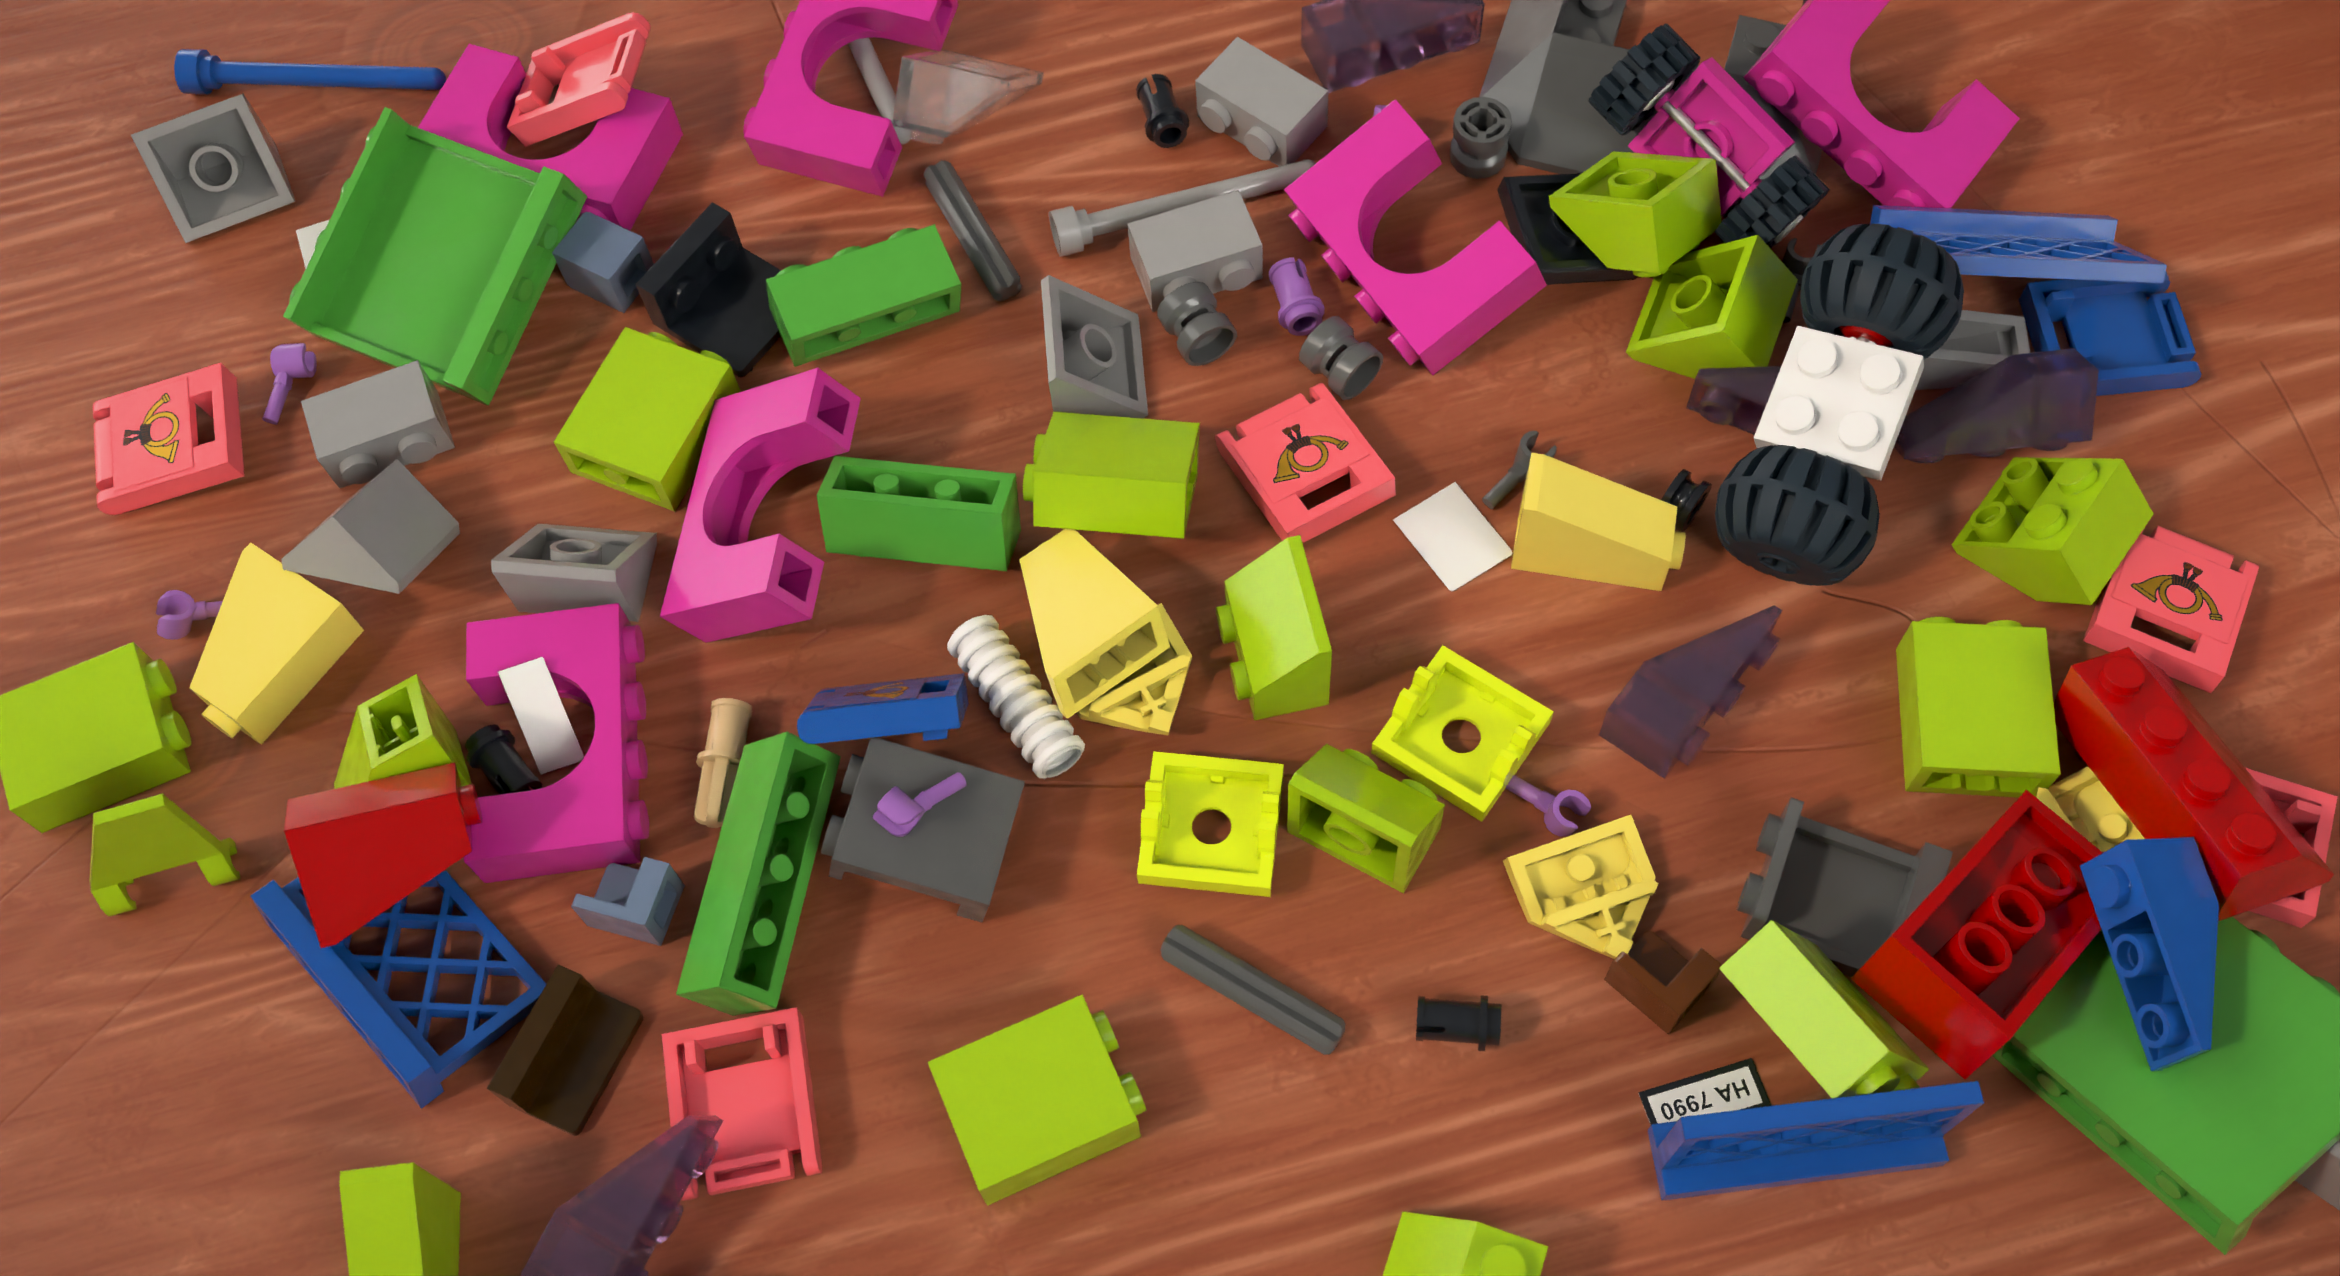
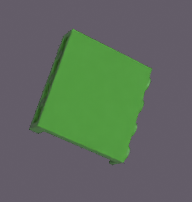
[283,107,588,406]
[1992,917,2340,1255]

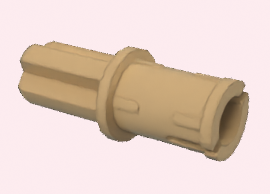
[694,698,752,828]

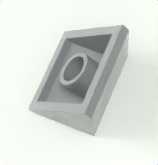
[131,93,296,243]
[1041,275,1148,418]
[281,459,460,594]
[491,524,657,622]

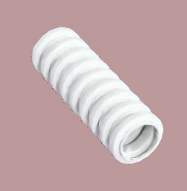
[947,615,1085,778]

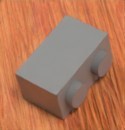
[1195,37,1328,166]
[1127,190,1263,312]
[301,360,455,488]

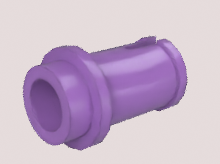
[1269,257,1324,336]

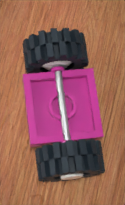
[1588,23,1830,249]

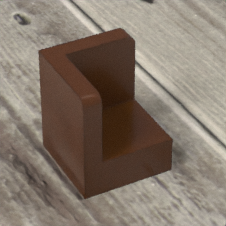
[1604,931,1722,1034]

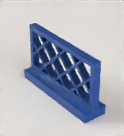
[1870,205,2167,283]
[250,870,546,1109]
[1647,1081,1984,1201]

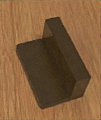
[487,964,644,1136]

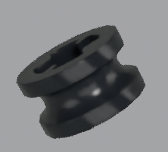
[1661,469,1712,532]

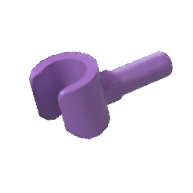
[262,343,317,424]
[156,590,223,640]
[873,772,967,837]
[1506,775,1591,837]

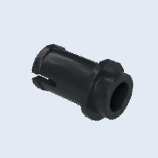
[1136,74,1189,148]
[465,724,542,795]
[1416,995,1502,1051]

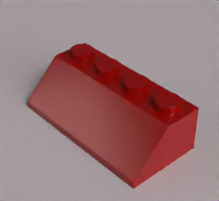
[2054,647,2334,921]

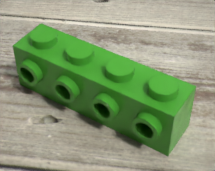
[676,732,841,1016]

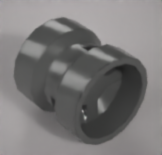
[1450,97,1512,179]
[1157,281,1237,366]
[1299,316,1384,400]

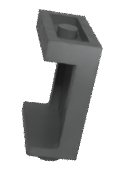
[821,737,1025,923]
[1736,797,1953,977]

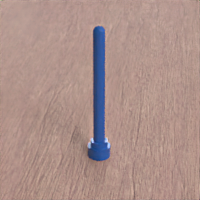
[174,49,446,94]

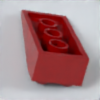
[1851,789,2103,1080]

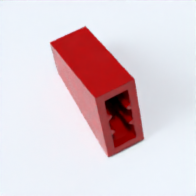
[284,762,482,948]

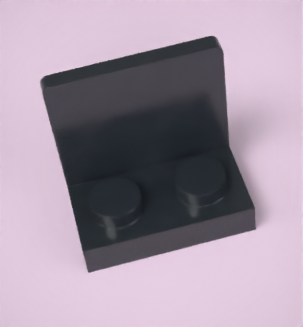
[636,202,781,377]

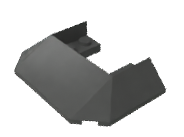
[1479,0,1822,214]

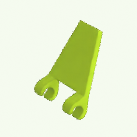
[90,793,240,917]

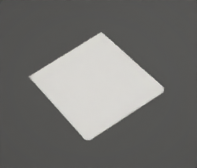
[1393,482,1512,591]

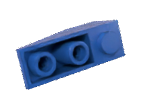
[2080,837,2219,1072]

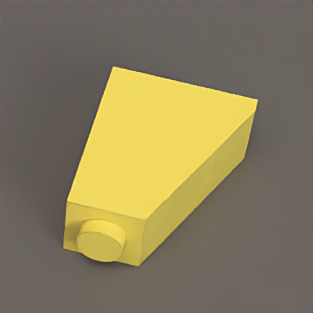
[1511,453,1686,591]
[1019,529,1170,719]
[189,542,364,745]

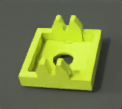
[1371,645,1554,822]
[1137,751,1284,897]

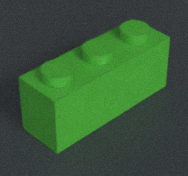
[766,224,961,367]
[817,456,1021,571]

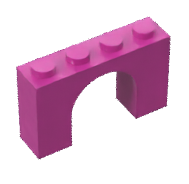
[744,0,959,197]
[1743,0,2020,208]
[418,44,683,231]
[1284,99,1547,376]
[660,368,861,643]
[464,603,649,883]

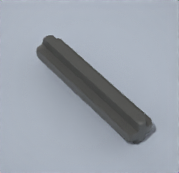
[924,160,1022,301]
[1160,925,1346,1055]

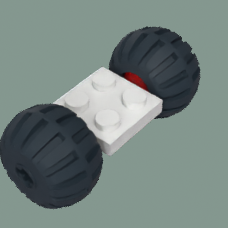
[1715,224,1964,586]

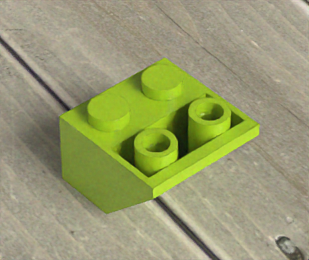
[1951,457,2154,605]
[334,674,472,789]

